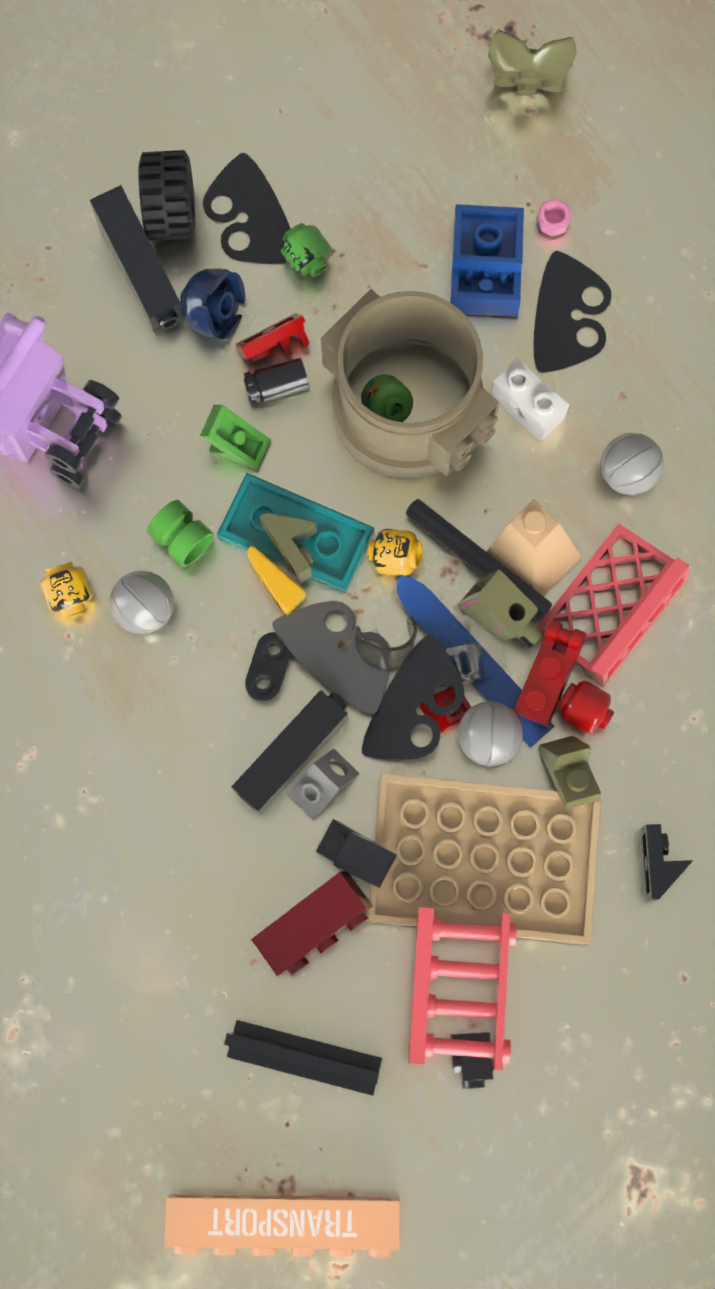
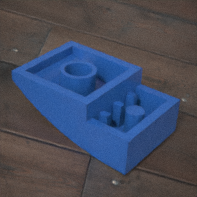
[450,204,524,317]

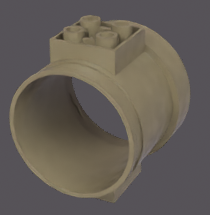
[321,289,499,479]

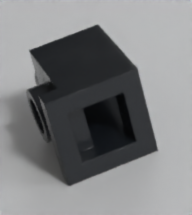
[450,1032,493,1089]

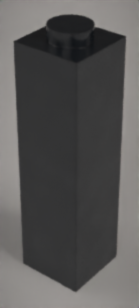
[231,690,348,816]

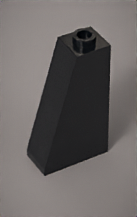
[90,185,184,332]

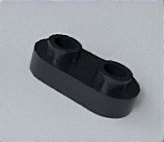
[245,632,292,704]

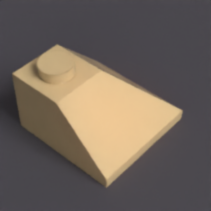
[486,499,582,596]

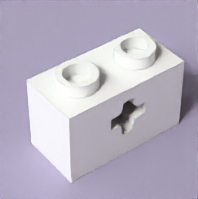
[491,358,569,443]

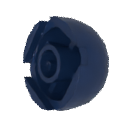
[180,268,245,339]

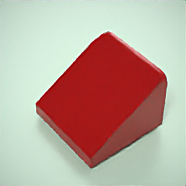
[420,687,471,734]

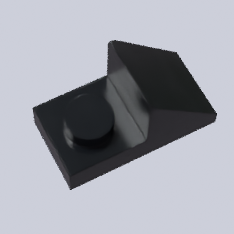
[316,819,397,888]
[641,824,693,902]

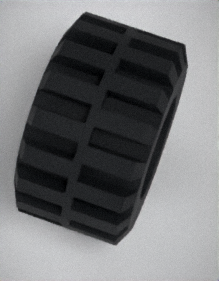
[138,150,195,241]

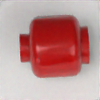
[557,680,614,734]

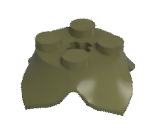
[488,29,577,96]

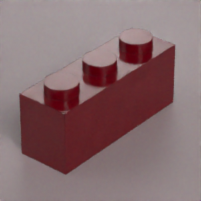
[251,871,373,976]

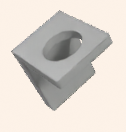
[288,749,359,819]

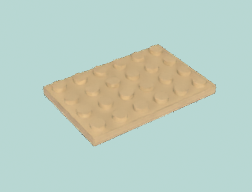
[367,774,602,945]

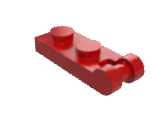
[513,620,586,727]

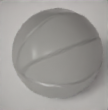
[600,433,664,495]
[110,570,174,634]
[458,701,523,766]

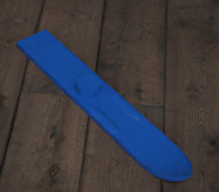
[397,575,555,748]

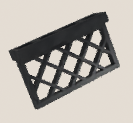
[224,1020,382,1096]

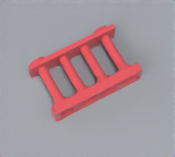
[408,907,517,1071]

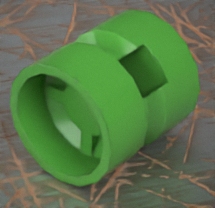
[147,500,215,567]

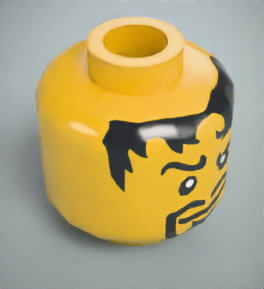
[368,528,423,576]
[40,562,93,617]

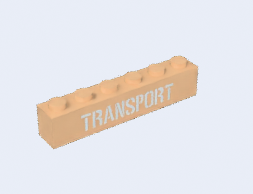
[165,1194,400,1257]

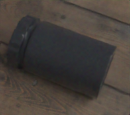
[243,358,310,407]

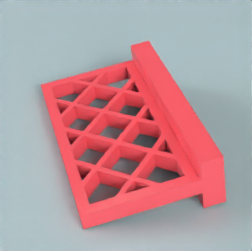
[537,523,690,687]

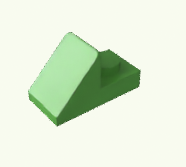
[200,405,271,470]

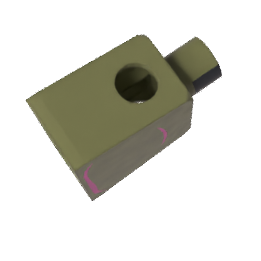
[457,569,543,648]

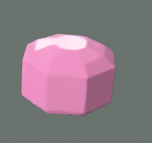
[536,199,572,236]

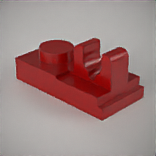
[235,313,309,361]

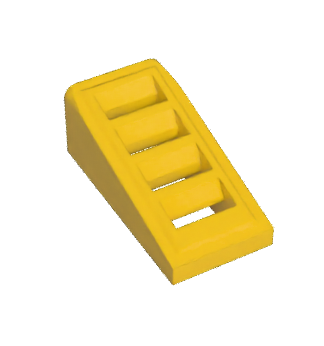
[247,546,306,616]

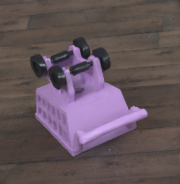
[0,313,122,489]

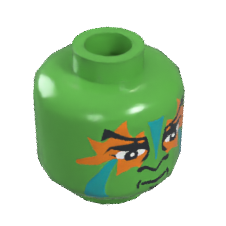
[361,374,413,422]

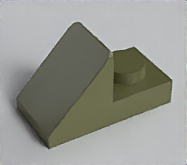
[260,513,317,584]
[538,736,601,810]

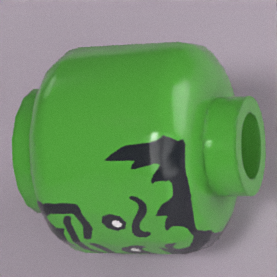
[281,223,332,277]

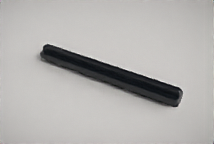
[406,499,552,620]

